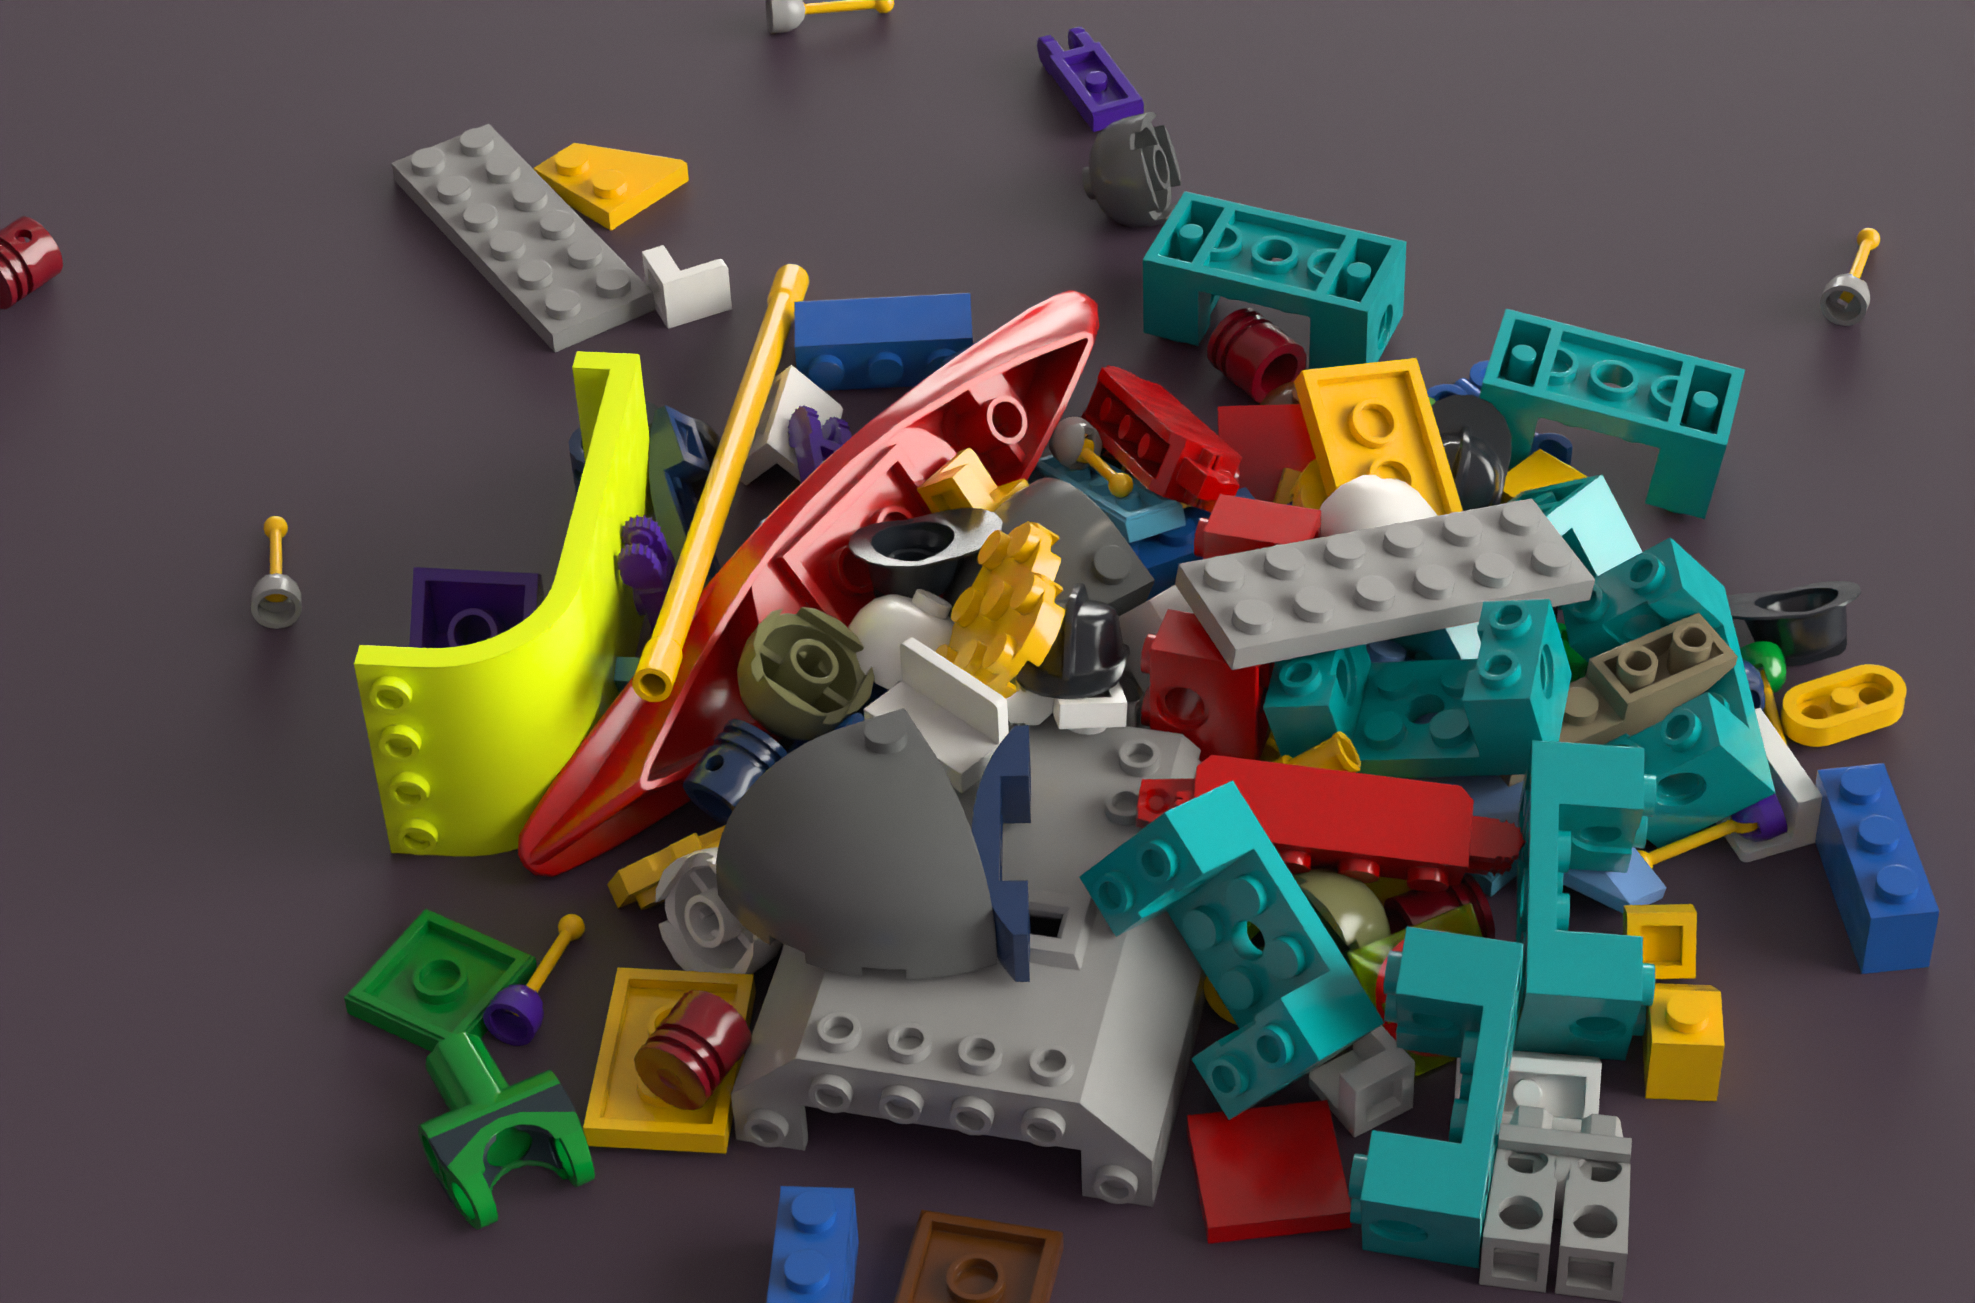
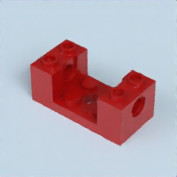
[1140,494,1321,762]

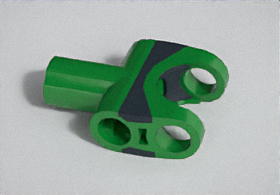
[417,1032,595,1230]

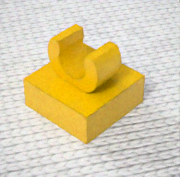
[1623,904,1697,979]

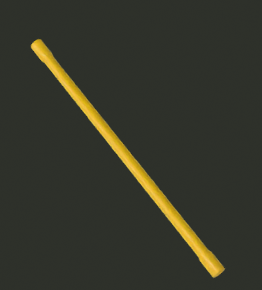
[632,264,809,702]

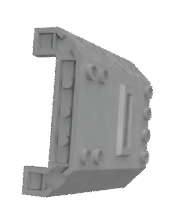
[731,715,1207,1207]

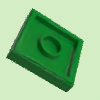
[344,909,537,1052]

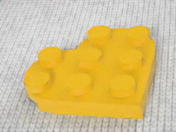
[935,521,1065,699]

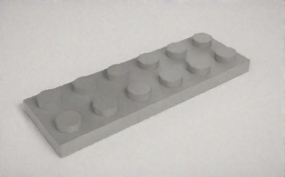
[391,124,655,353]
[1175,498,1595,670]

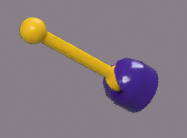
[1637,794,1788,868]
[483,914,585,1046]

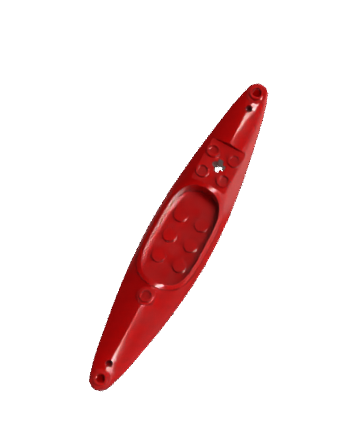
[518,290,1099,877]

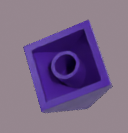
[409,567,545,648]

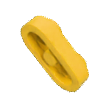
[1780,664,1907,747]

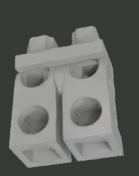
[1479,1105,1632,1302]

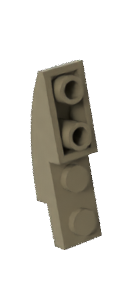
[1499,613,1738,787]

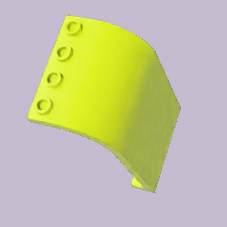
[354,351,656,856]

